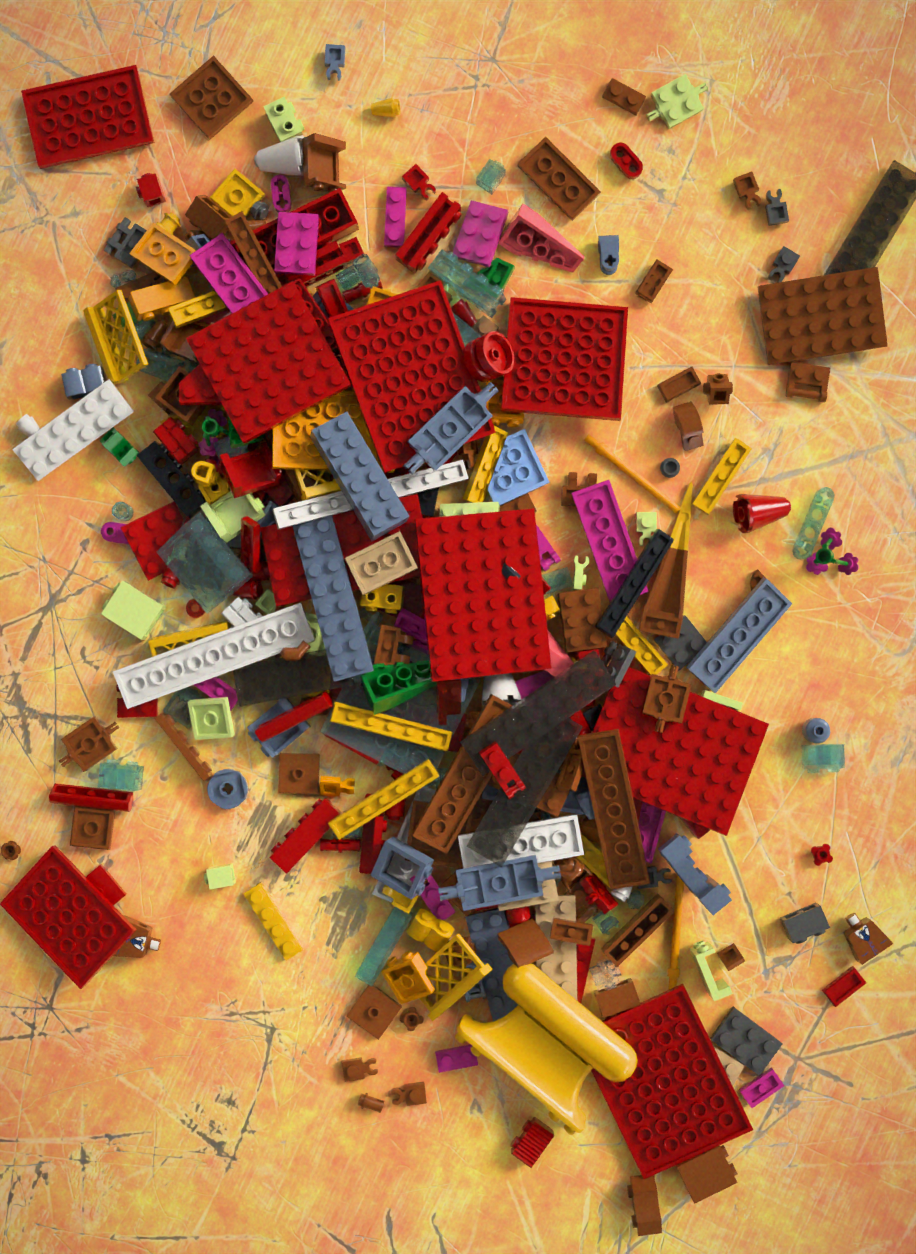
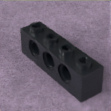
[137,441,207,519]

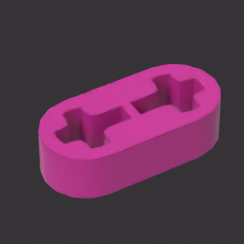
[271,175,292,212]

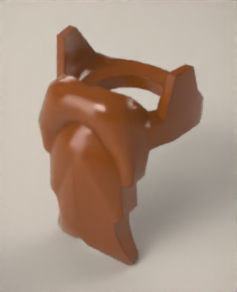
[554,857,593,893]

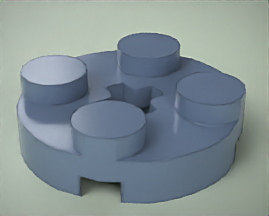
[207,769,248,809]

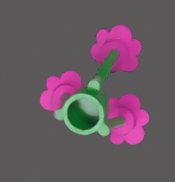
[198,409,245,457]
[806,527,859,575]

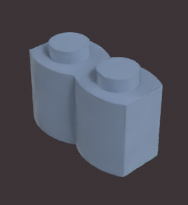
[61,364,106,400]

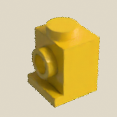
[198,474,231,505]
[544,595,560,620]

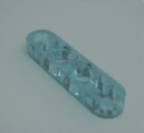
[792,487,835,560]

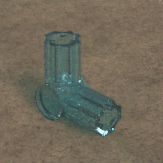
[336,254,380,291]

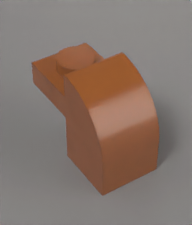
[673,401,704,451]

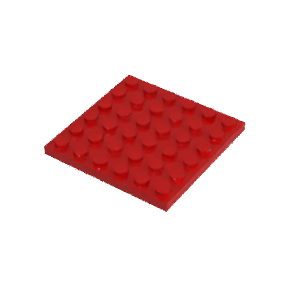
[186,281,351,444]
[501,297,628,421]

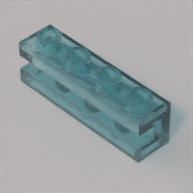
[428,249,506,318]
[355,906,413,986]

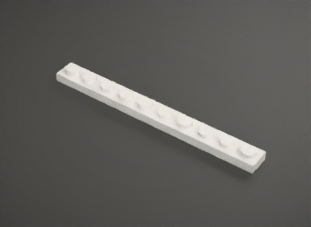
[272,460,469,529]

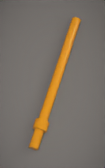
[584,434,681,514]
[667,875,684,990]

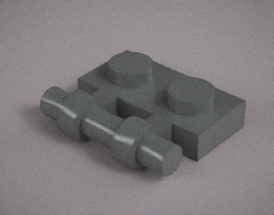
[104,217,147,268]
[595,641,636,687]

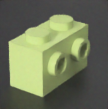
[263,96,305,142]

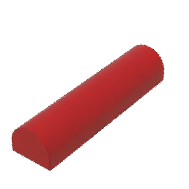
[255,691,333,742]
[49,783,133,812]

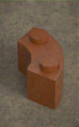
[627,1175,662,1236]

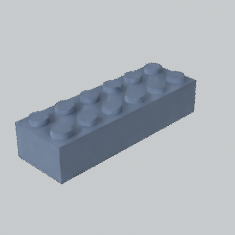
[310,412,409,541]

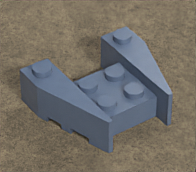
[658,833,732,916]

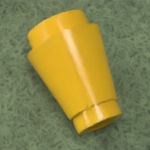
[371,97,401,118]

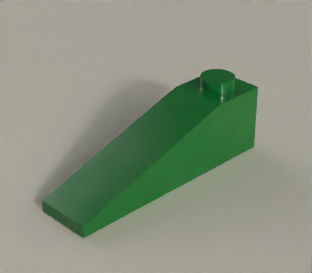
[360,660,442,715]

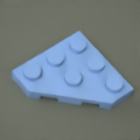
[487,429,550,506]

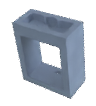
[370,837,434,899]

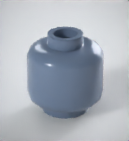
[802,717,831,744]

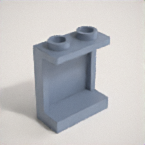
[247,696,311,758]

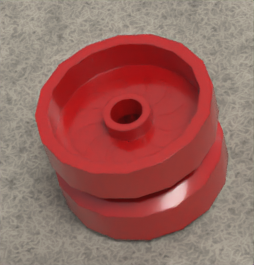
[464,331,514,382]

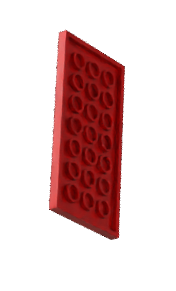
[261,494,423,607]

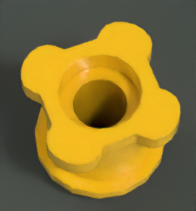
[156,212,181,235]

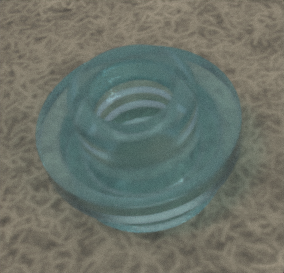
[627,889,644,909]

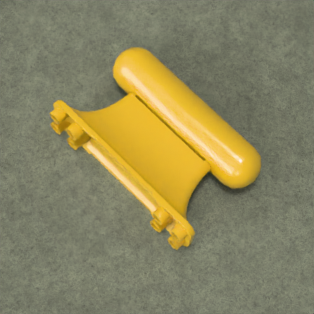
[455,963,638,1135]

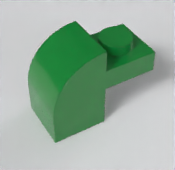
[99,427,140,467]

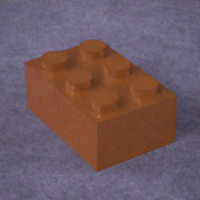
[557,587,607,652]

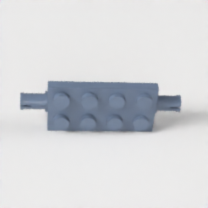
[403,382,498,474]
[438,855,561,911]

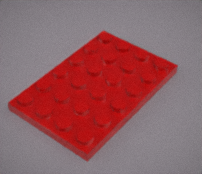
[21,65,155,169]
[0,845,137,989]

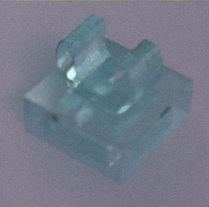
[592,911,619,935]

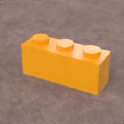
[128,276,195,321]

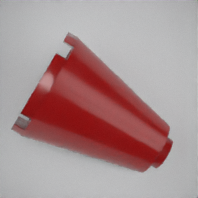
[733,494,791,533]

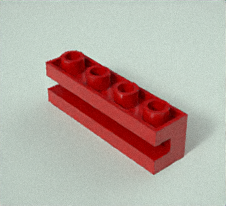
[395,192,462,274]
[273,241,348,287]
[294,278,339,356]
[269,798,342,874]

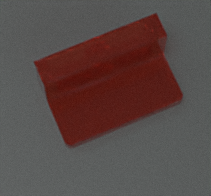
[437,680,461,725]

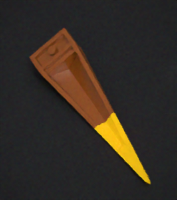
[639,482,693,639]

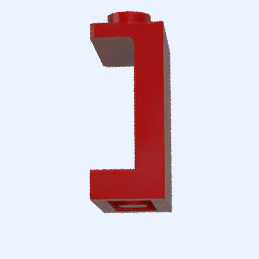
[219,442,282,498]

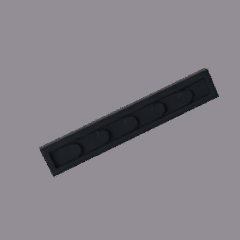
[595,529,674,638]

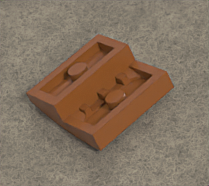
[498,919,554,968]

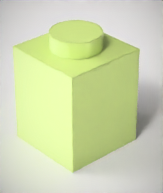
[204,863,236,889]

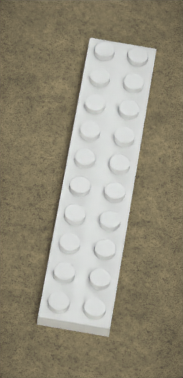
[113,602,315,709]

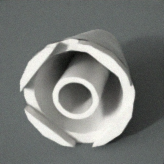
[254,135,304,177]
[482,673,521,707]

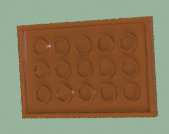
[757,267,888,365]

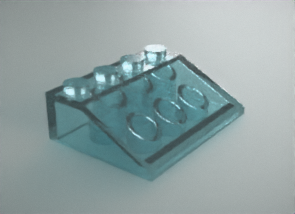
[157,512,254,614]

